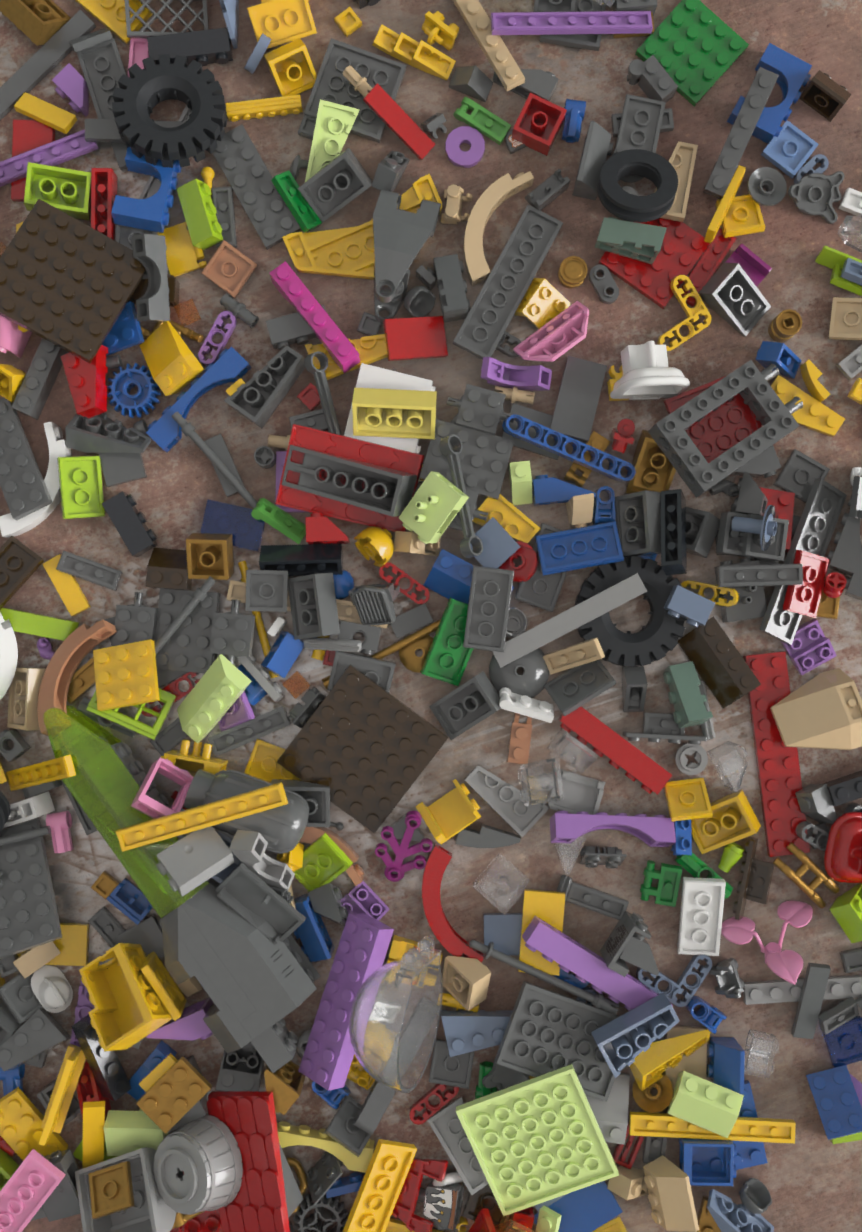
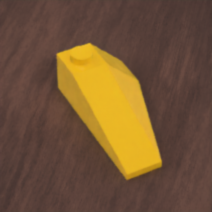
[629,1029,710,1091]

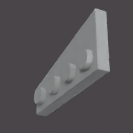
[427,1096,488,1195]

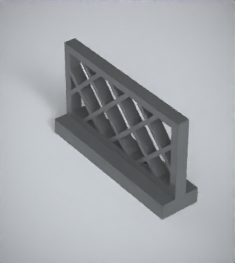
[124,0,208,38]

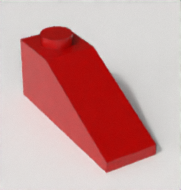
[76,1060,111,1121]

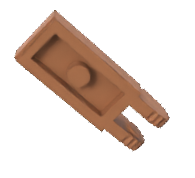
[507,713,532,765]

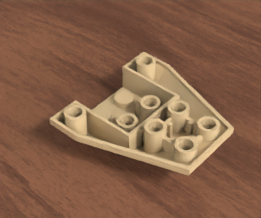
[770,668,862,750]

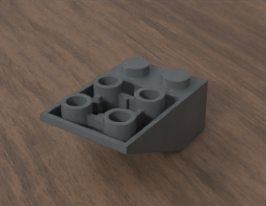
[215,1042,265,1091]

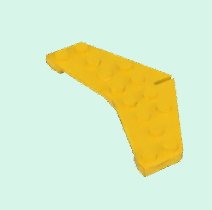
[282,174,442,280]

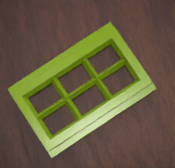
[86,688,176,740]

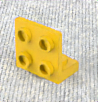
[514,278,570,329]

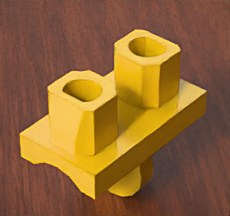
[421,11,459,51]

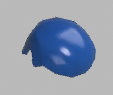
[333,570,354,600]

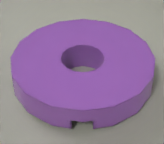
[445,126,485,168]

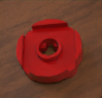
[499,541,538,582]

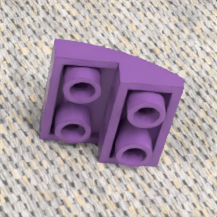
[781,618,837,675]
[340,881,390,921]

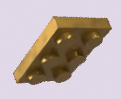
[136,1056,212,1134]

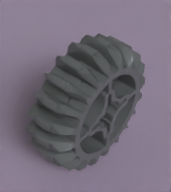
[293,1193,348,1232]

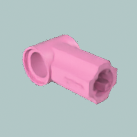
[46,811,73,853]

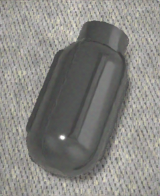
[184,769,309,854]

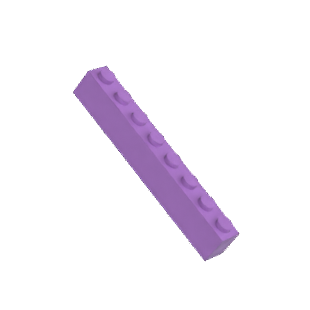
[522,916,673,1011]

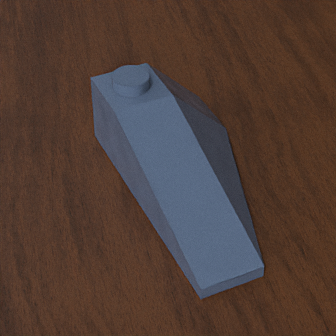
[707,1189,774,1232]

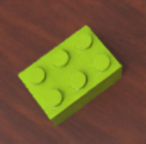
[24,162,91,220]

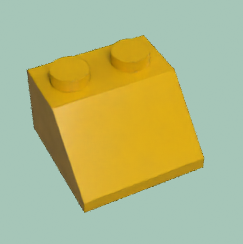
[264,38,317,96]

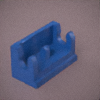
[261,631,304,678]
[107,878,153,925]

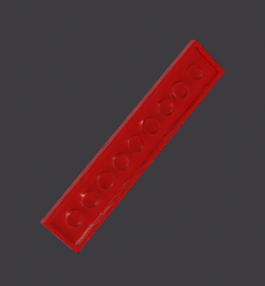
[743,651,810,857]

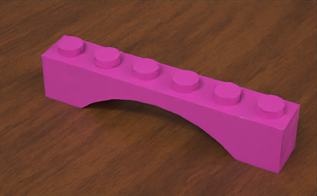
[269,261,360,374]

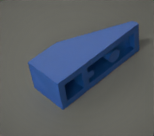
[532,475,596,506]
[127,1040,177,1101]

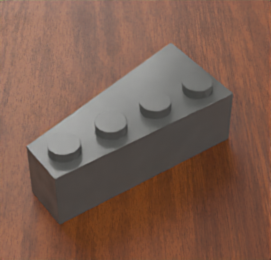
[224,346,305,429]

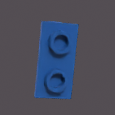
[671,819,692,856]

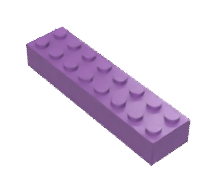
[299,913,394,1091]

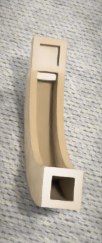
[464,171,534,286]

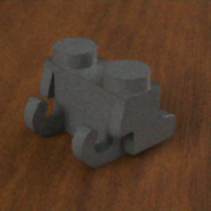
[709,958,745,999]

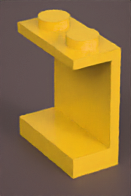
[415,779,481,844]

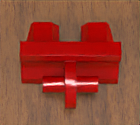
[611,418,635,453]

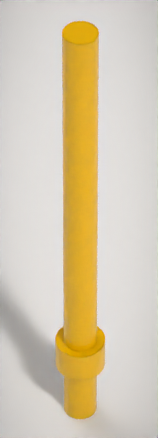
[238,561,278,679]

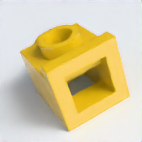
[277,843,304,872]

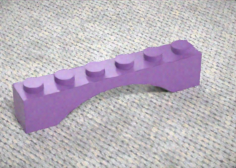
[550,811,676,847]

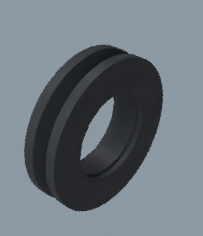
[598,149,678,222]

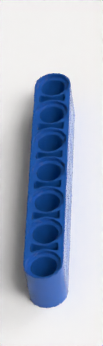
[502,414,636,482]

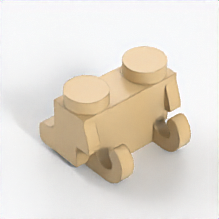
[441,184,472,224]

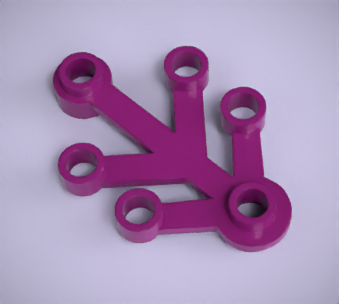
[375,810,433,882]

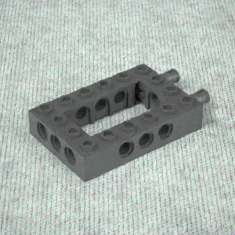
[648,360,803,498]

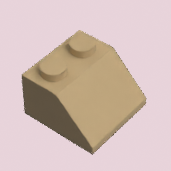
[441,956,491,1011]

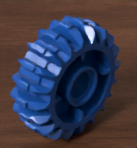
[107,363,162,418]

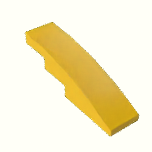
[372,25,456,80]

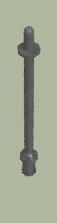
[469,940,619,1016]

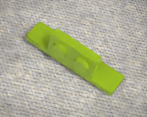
[815,246,862,296]

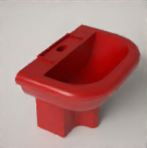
[824,812,862,883]

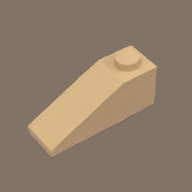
[566,493,594,529]

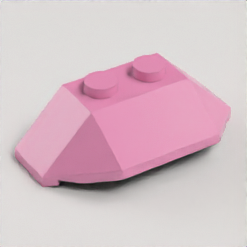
[513,301,589,362]

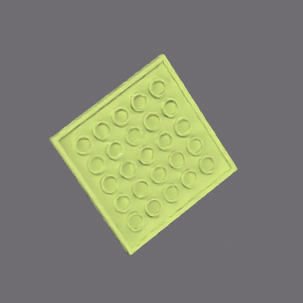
[456,1064,619,1217]

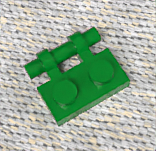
[640,860,682,907]

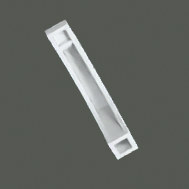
[0,422,71,538]
[0,612,18,700]

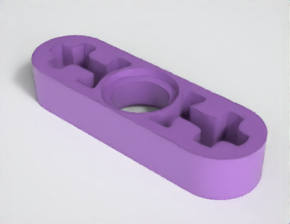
[198,311,237,366]

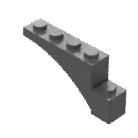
[827,495,862,601]

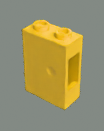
[161,739,228,777]

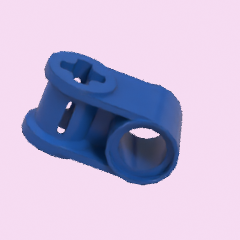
[593,486,616,525]
[686,996,727,1034]
[312,1081,351,1109]

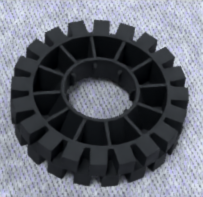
[112,54,227,168]
[575,556,687,667]

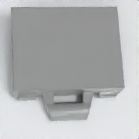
[547,768,606,815]

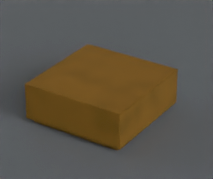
[91,871,120,900]

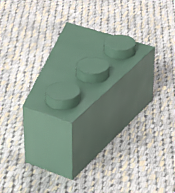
[663,661,713,729]

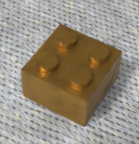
[186,533,234,580]

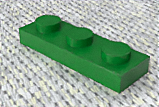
[271,170,322,233]

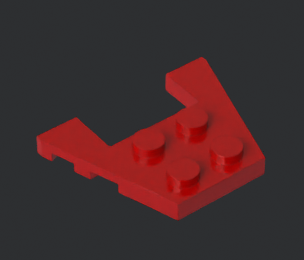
[392,1159,448,1232]

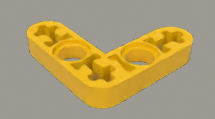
[657,275,711,351]

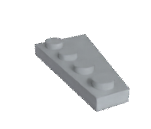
[464,766,549,837]

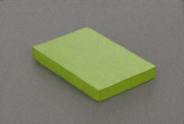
[57,456,105,519]
[294,833,353,892]

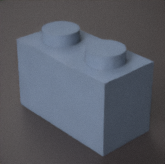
[664,585,715,627]

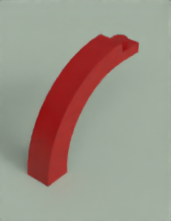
[422,843,484,962]

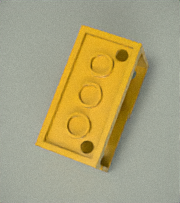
[79,943,173,1052]

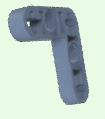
[636,955,712,1007]

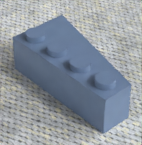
[591,992,680,1078]
[440,1010,513,1057]

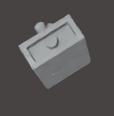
[156,826,234,896]

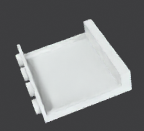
[344,363,436,454]

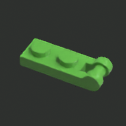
[453,97,511,145]
[251,498,306,544]

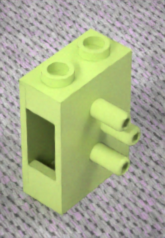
[399,471,469,544]
[104,1108,169,1156]

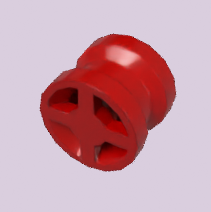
[822,572,847,598]

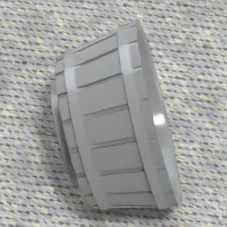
[153,1114,243,1215]

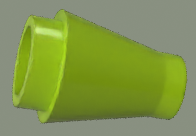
[718,842,744,873]

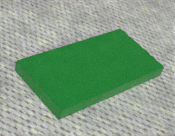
[420,597,474,686]

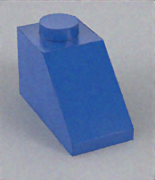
[755,341,802,379]

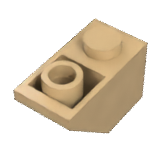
[394,531,441,556]
[607,1166,649,1200]

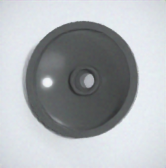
[489,648,549,698]

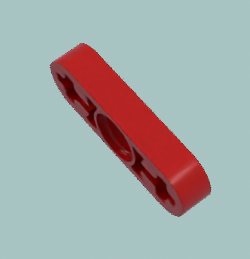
[379,562,430,605]
[409,1084,459,1125]

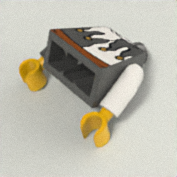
[417,1172,468,1232]

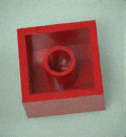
[511,93,567,156]

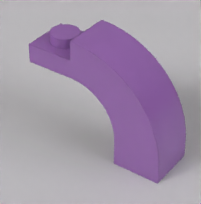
[481,357,552,391]

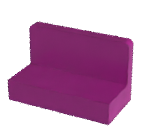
[725,243,772,287]

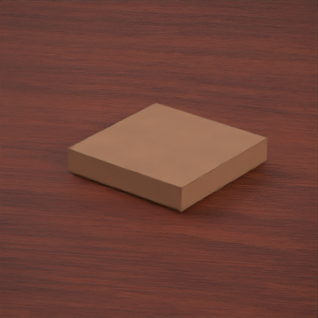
[201,240,258,298]

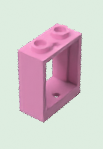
[131,757,194,819]

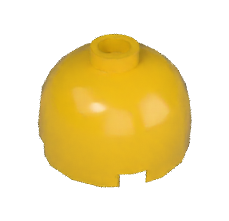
[354,526,394,567]

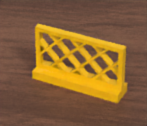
[39,1044,86,1146]

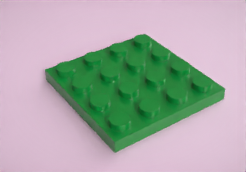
[635,0,749,107]

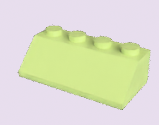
[177,654,252,744]

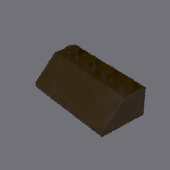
[677,616,761,709]

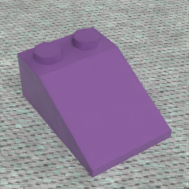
[146,997,213,1041]

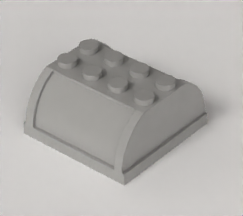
[75,1147,177,1232]

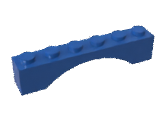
[146,346,251,453]

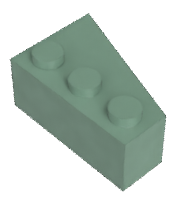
[595,217,667,264]

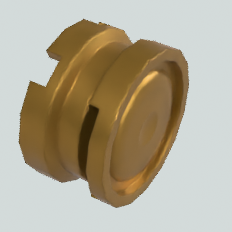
[558,256,588,289]

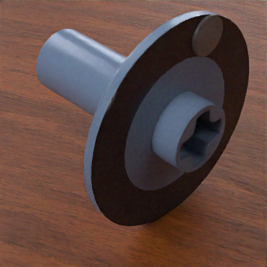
[732,505,777,551]

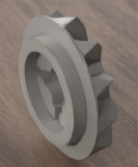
[675,743,708,775]

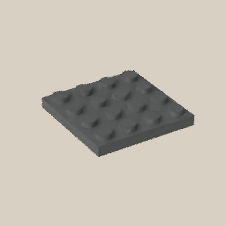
[304,38,407,143]

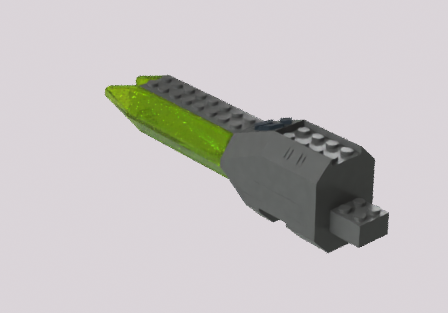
[43,705,321,1073]

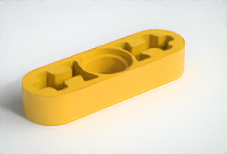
[681,580,739,607]

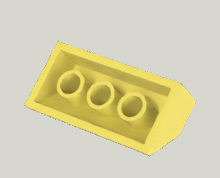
[352,388,437,439]

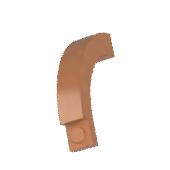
[37,620,117,738]
[299,827,364,886]

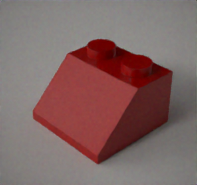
[305,513,350,544]

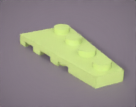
[305,99,360,182]

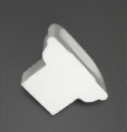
[610,341,690,400]

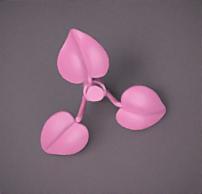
[721,900,813,985]

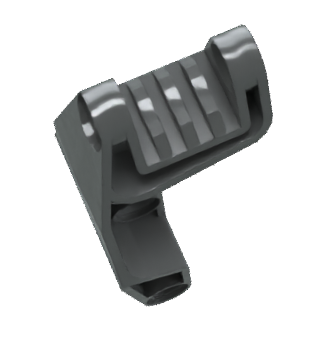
[373,189,441,324]

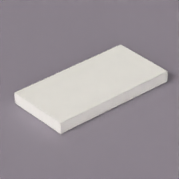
[677,877,726,956]

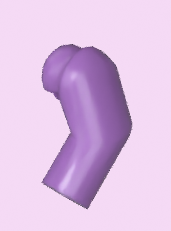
[37,637,55,660]

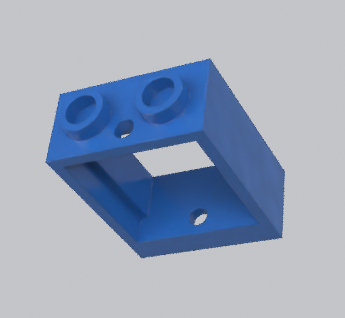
[679,1138,737,1186]

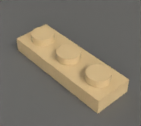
[543,637,605,674]

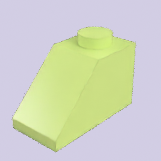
[508,460,533,506]

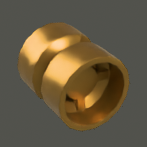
[768,309,802,343]

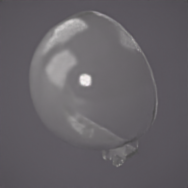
[349,935,443,1093]

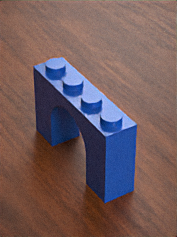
[727,43,812,144]
[111,147,182,233]

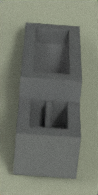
[455,823,521,848]

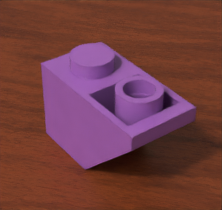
[52,63,89,117]

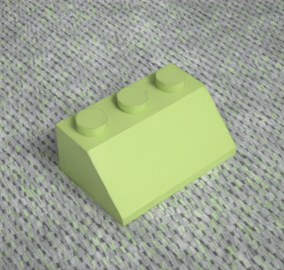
[667,1071,744,1138]

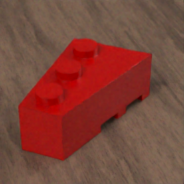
[61,345,108,418]

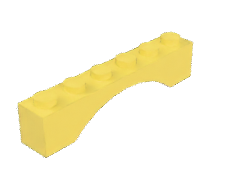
[277,1121,374,1173]

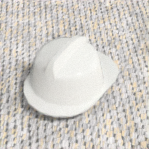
[31,965,73,1013]

